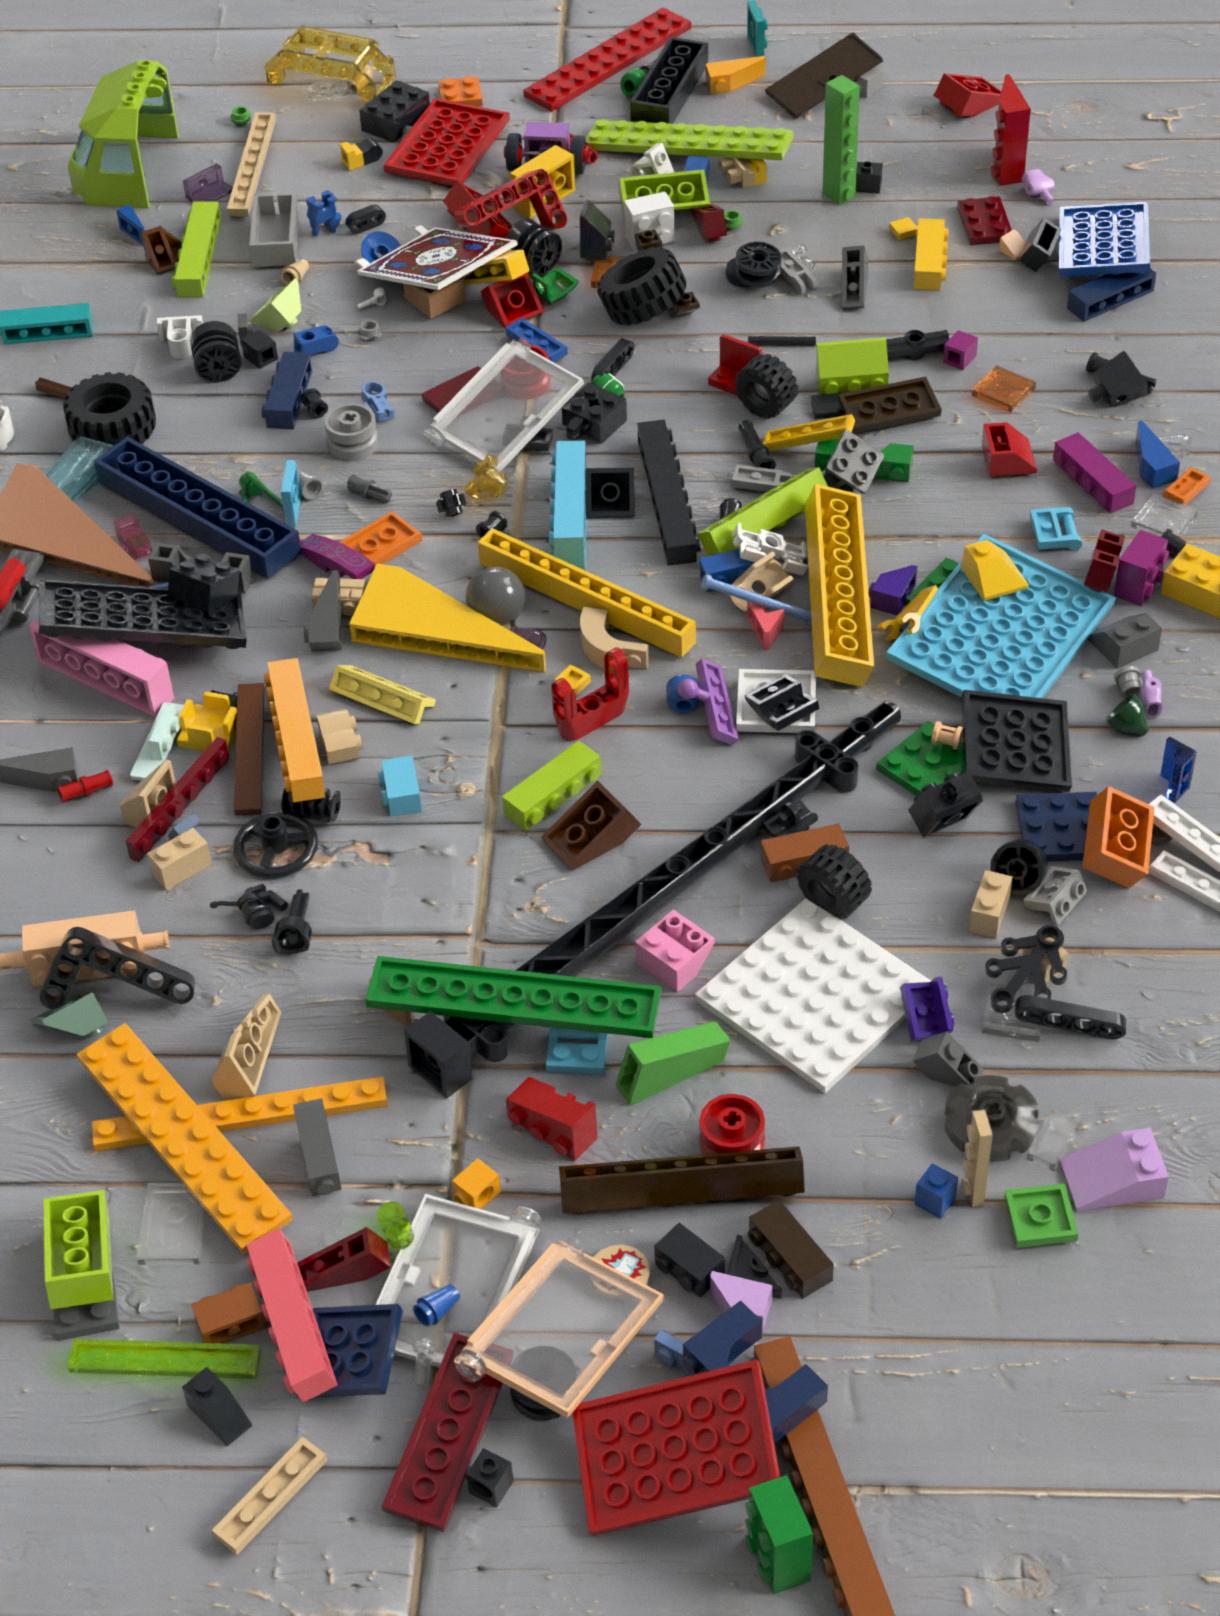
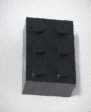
[359,80,430,143]

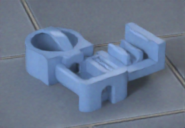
[361,381,396,422]

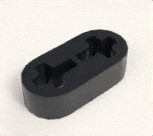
[345,204,386,234]

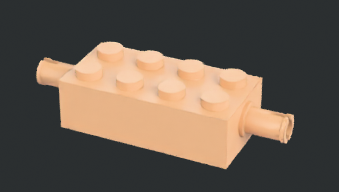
[0,910,170,987]

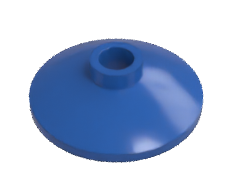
[361,231,401,263]

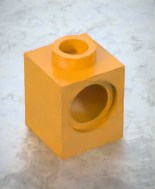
[452,1158,501,1209]

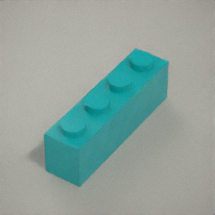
[0,303,93,345]

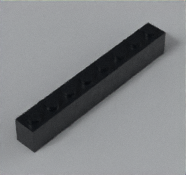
[637,419,701,566]

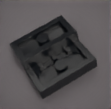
[744,674,820,731]

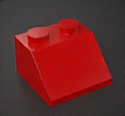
[480,272,544,328]

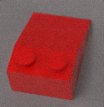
[933,73,1001,118]

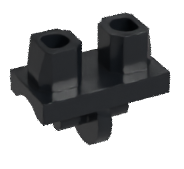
[763,800,818,838]

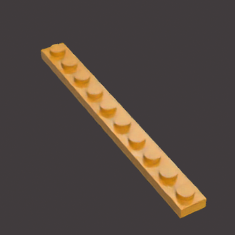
[92,1076,388,1152]

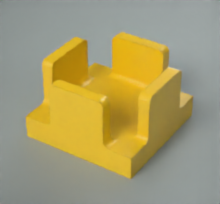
[177,692,237,752]

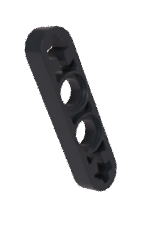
[1015,995,1127,1039]

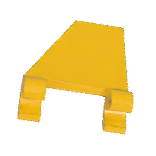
[877,585,938,641]

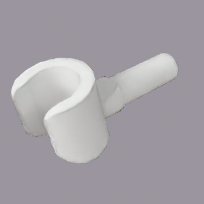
[357,288,387,310]

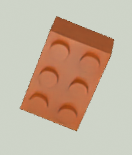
[1082,786,1155,888]

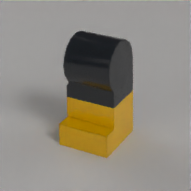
[340,137,383,171]

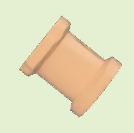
[931,721,963,750]

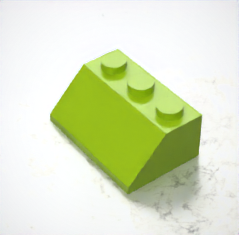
[815,337,889,394]

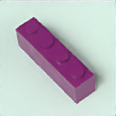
[1053,432,1137,514]

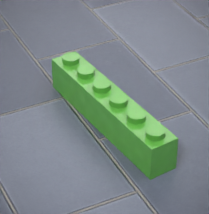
[822,75,860,205]

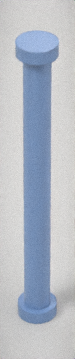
[701,574,812,625]

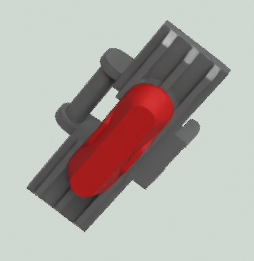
[0,549,45,636]

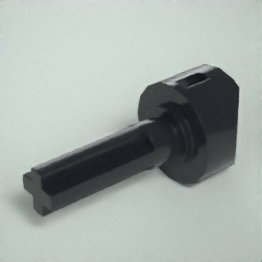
[272,889,312,954]

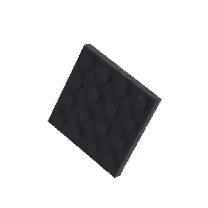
[962,690,1072,792]

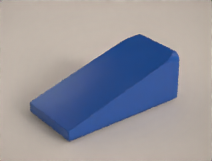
[117,204,144,245]

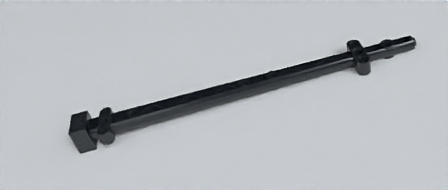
[404,701,901,1098]

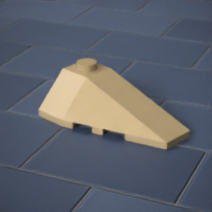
[211,993,282,1101]

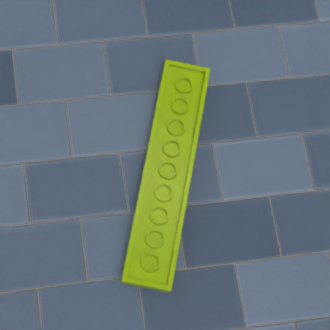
[585,119,794,160]

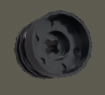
[506,218,562,276]
[189,321,242,383]

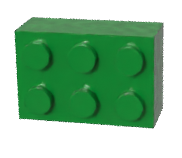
[745,1475,813,1594]

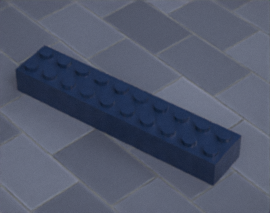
[93,436,302,579]

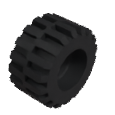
[734,354,798,419]
[796,844,872,920]

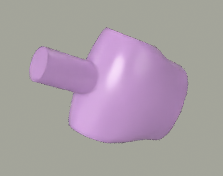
[1021,169,1055,205]
[1138,670,1163,719]

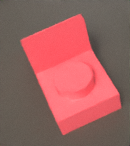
[747,601,785,650]

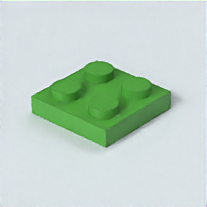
[1004,1183,1079,1248]

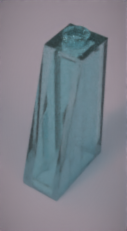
[46,436,115,502]

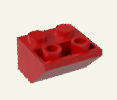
[982,422,1037,477]

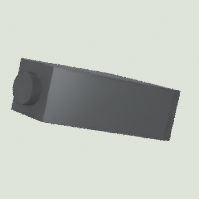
[293,1098,342,1196]

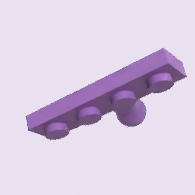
[678,658,738,745]

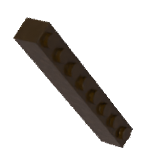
[559,1146,805,1214]

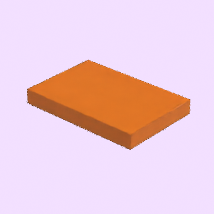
[340,511,423,567]

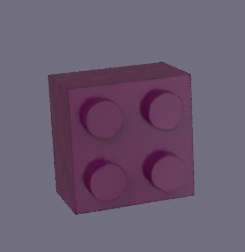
[1114,530,1169,606]

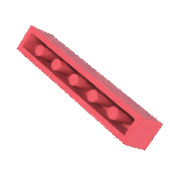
[246,1228,338,1402]

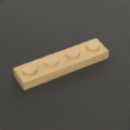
[961,1110,992,1207]
[211,1436,327,1555]

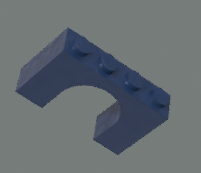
[682,1300,828,1444]

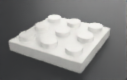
[736,669,816,733]

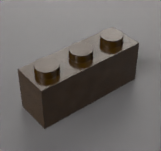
[748,1200,834,1299]

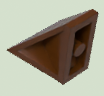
[141,226,182,274]

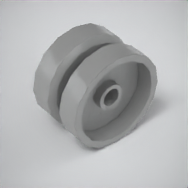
[324,403,378,461]

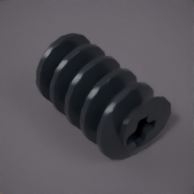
[281,788,341,823]

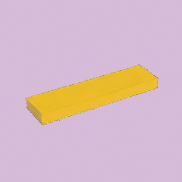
[763,414,855,451]

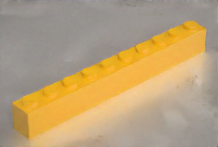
[478,528,696,658]

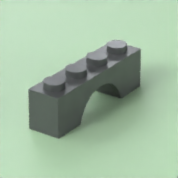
[148,542,253,594]

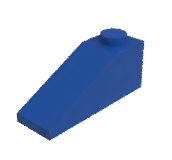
[1136,421,1180,489]

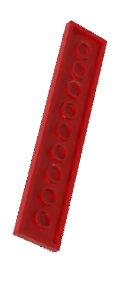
[523,7,691,112]

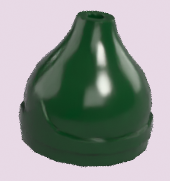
[1106,693,1150,736]

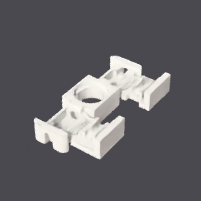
[733,523,808,576]

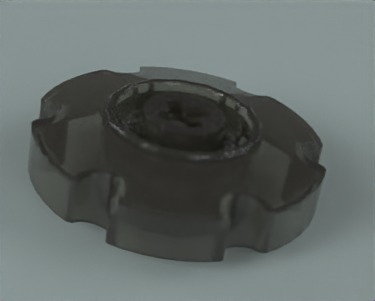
[944,1075,1040,1162]

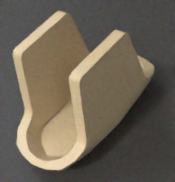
[730,551,794,611]

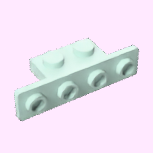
[130,702,184,781]

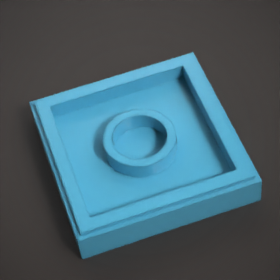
[281,460,301,528]

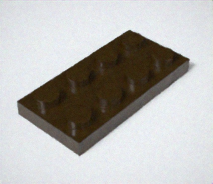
[838,376,942,434]

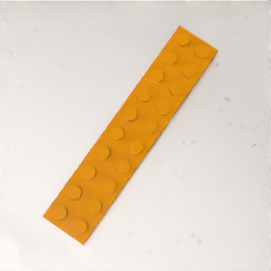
[77,1023,293,1255]

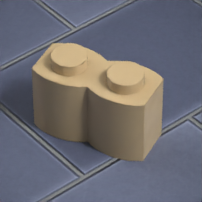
[316,709,363,764]

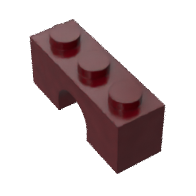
[1084,529,1125,593]

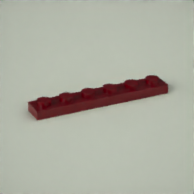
[126,737,229,862]

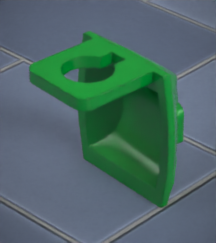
[531,267,579,304]

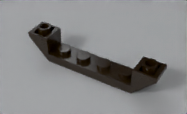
[634,229,700,318]

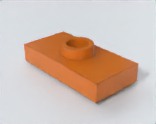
[1163,467,1211,508]

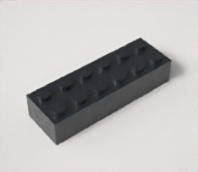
[630,36,708,124]

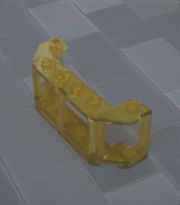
[265,25,396,102]

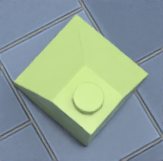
[249,279,301,332]

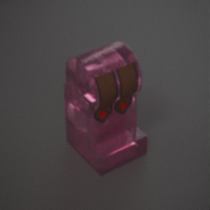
[114,514,152,561]

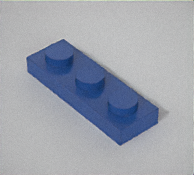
[506,318,568,362]

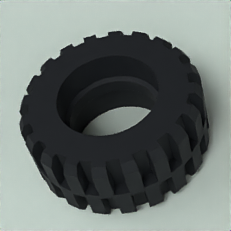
[597,247,686,326]
[63,372,156,454]

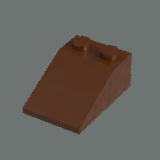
[541,780,642,870]

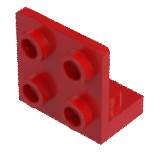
[708,334,762,396]

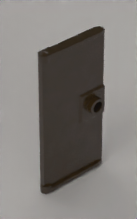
[765,32,883,119]

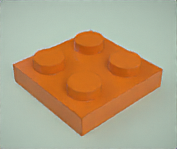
[438,76,483,106]

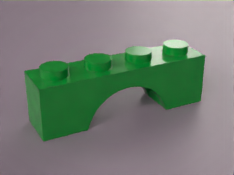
[815,438,914,482]

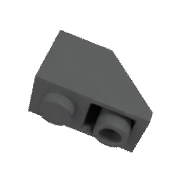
[912,1031,983,1092]

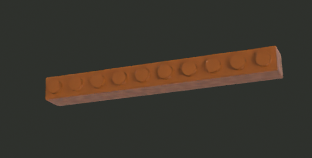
[750,1336,895,1616]

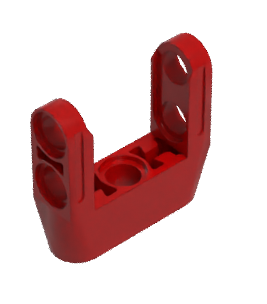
[551,647,629,741]

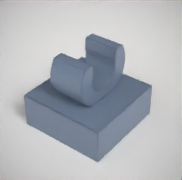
[168,813,204,840]

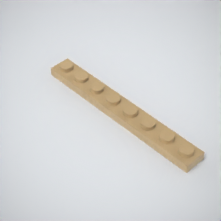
[227,112,276,217]

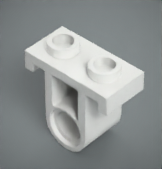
[630,143,674,177]
[157,315,203,359]

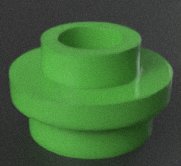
[231,106,251,125]
[724,210,742,230]

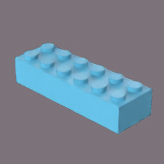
[549,441,587,570]

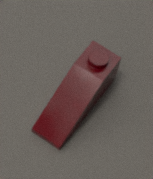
[691,203,727,242]
[297,1227,391,1292]

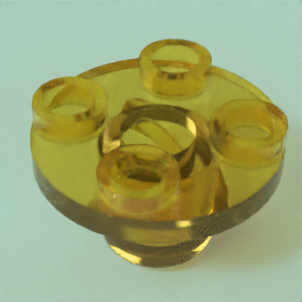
[464,453,509,499]

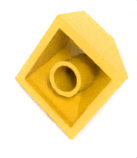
[960,540,1029,601]

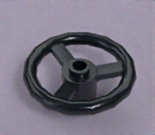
[233,812,318,878]

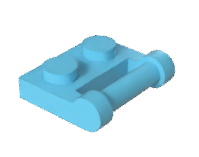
[1030,507,1082,551]
[546,1027,608,1075]

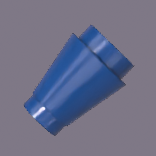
[413,1284,460,1327]

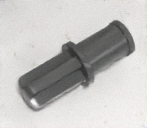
[347,475,392,503]

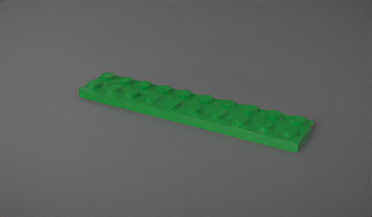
[365,956,661,1038]

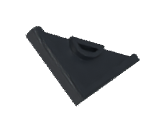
[727,1235,782,1299]

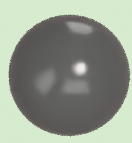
[466,567,525,626]

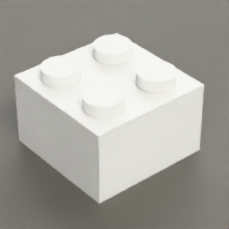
[624,192,675,251]

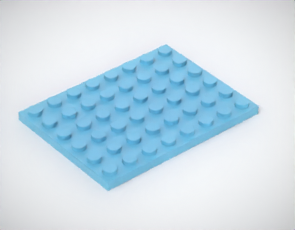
[885,534,1116,698]

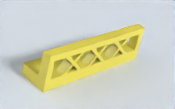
[329,665,436,724]

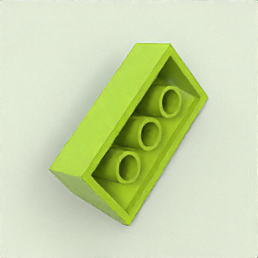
[619,170,710,215]

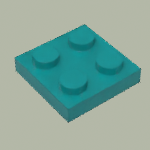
[747,0,768,57]

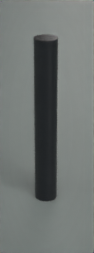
[748,336,816,345]

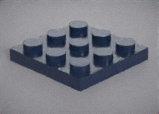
[1015,792,1097,862]
[294,1304,403,1398]

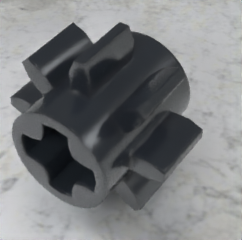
[436,489,467,517]

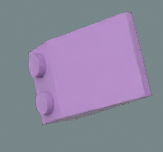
[1059,1128,1169,1212]

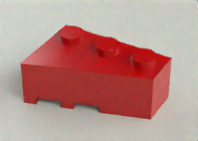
[506,1077,598,1161]

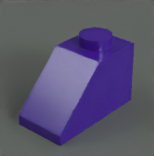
[868,565,918,615]

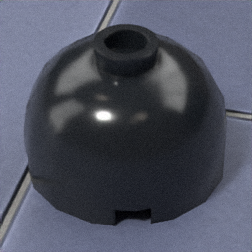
[990,839,1048,896]

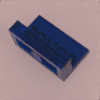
[1160,736,1197,803]

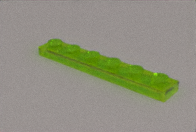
[67,1338,261,1379]

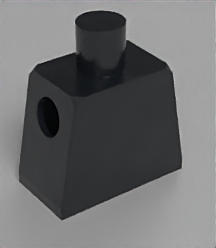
[1087,350,1148,407]

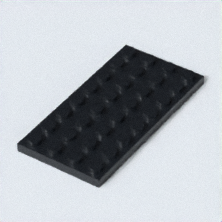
[39,579,247,649]

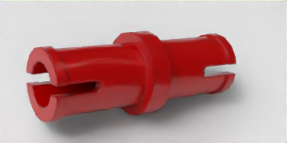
[57,770,113,803]

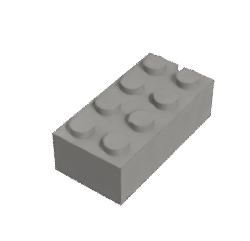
[249,192,299,267]

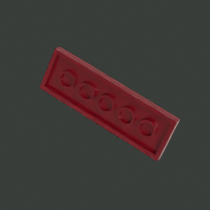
[382,1333,514,1532]

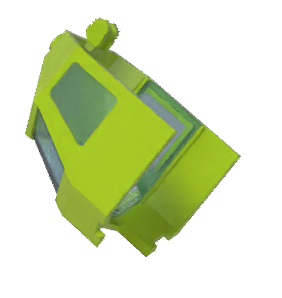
[68,60,179,208]

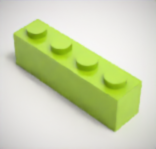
[502,740,602,831]

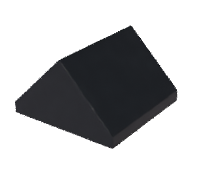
[586,468,635,517]

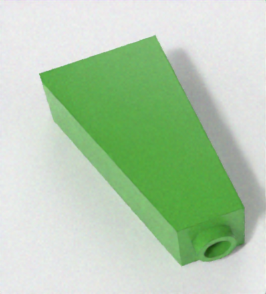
[615,1021,730,1105]

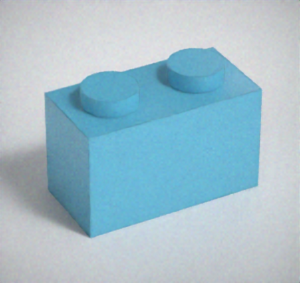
[378,755,422,816]

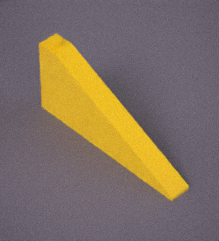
[349,564,546,673]

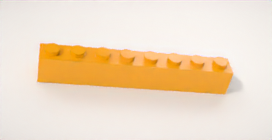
[264,658,325,802]

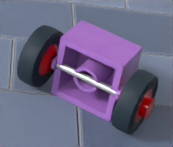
[504,122,589,174]

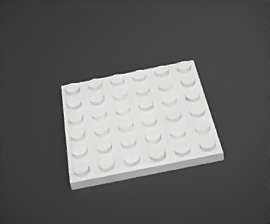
[695,899,931,1094]

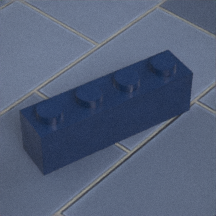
[1067,268,1156,322]
[262,352,312,429]

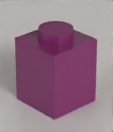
[943,330,978,370]

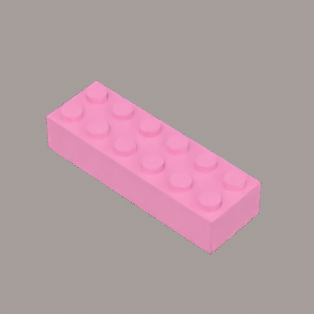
[29,617,174,717]

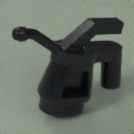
[210,884,288,929]

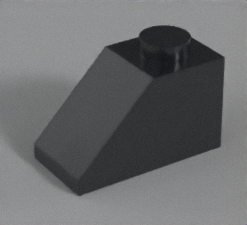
[182,1367,252,1446]

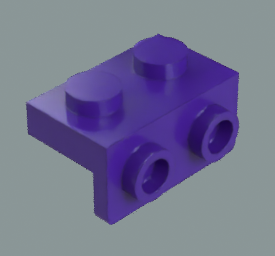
[900,976,954,1042]

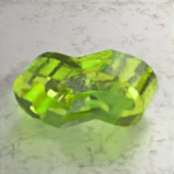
[377,1201,415,1250]

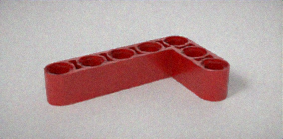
[454,169,567,230]

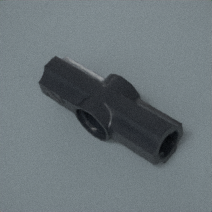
[886,330,949,361]

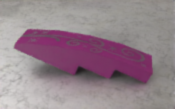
[300,534,375,579]

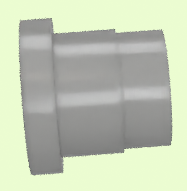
[298,472,323,500]
[1114,666,1141,698]

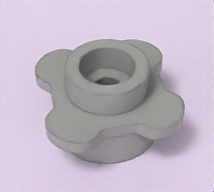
[358,320,382,340]

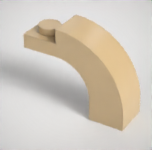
[580,607,649,670]

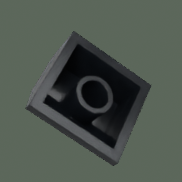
[580,200,615,259]

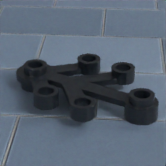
[985,924,1067,1013]

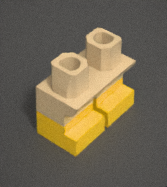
[719,157,767,188]

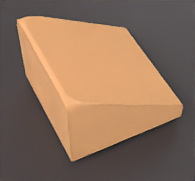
[999,229,1026,260]

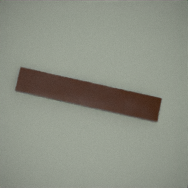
[234,683,265,815]

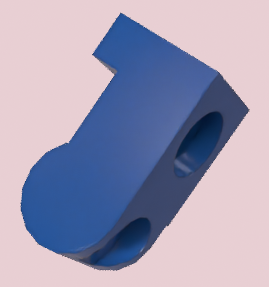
[294,325,339,355]

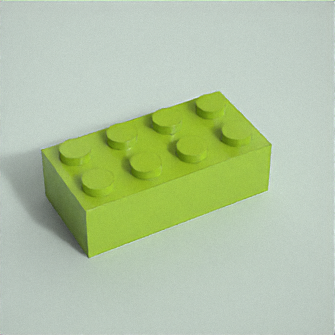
[43,1190,113,1310]

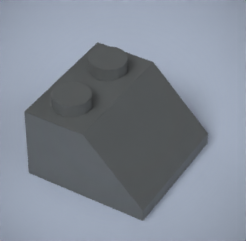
[1088,613,1162,669]

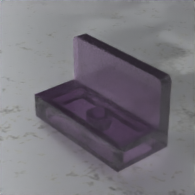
[183,163,233,203]

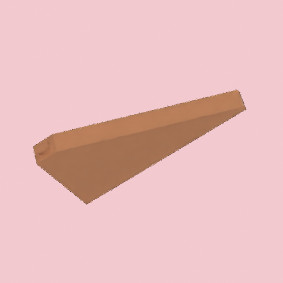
[0,463,156,587]

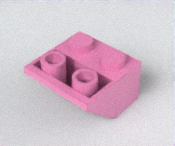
[635,910,715,992]

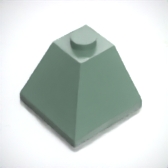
[31,992,109,1038]

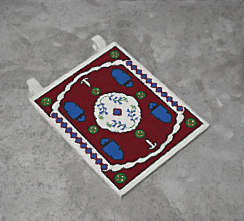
[354,225,518,290]

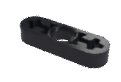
[591,338,635,381]

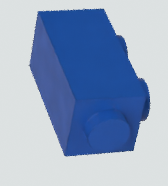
[699,549,755,592]

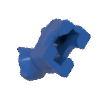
[306,190,342,236]

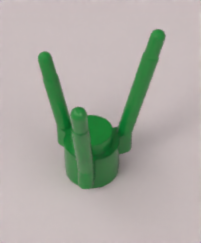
[239,471,283,507]

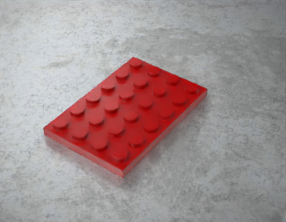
[383,98,510,187]
[572,1359,780,1536]

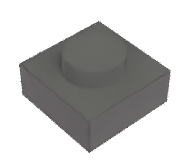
[238,313,253,346]

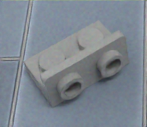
[1023,866,1087,925]

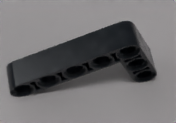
[39,927,195,1009]

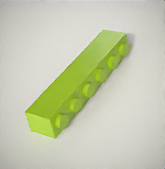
[172,202,221,297]
[697,467,828,556]

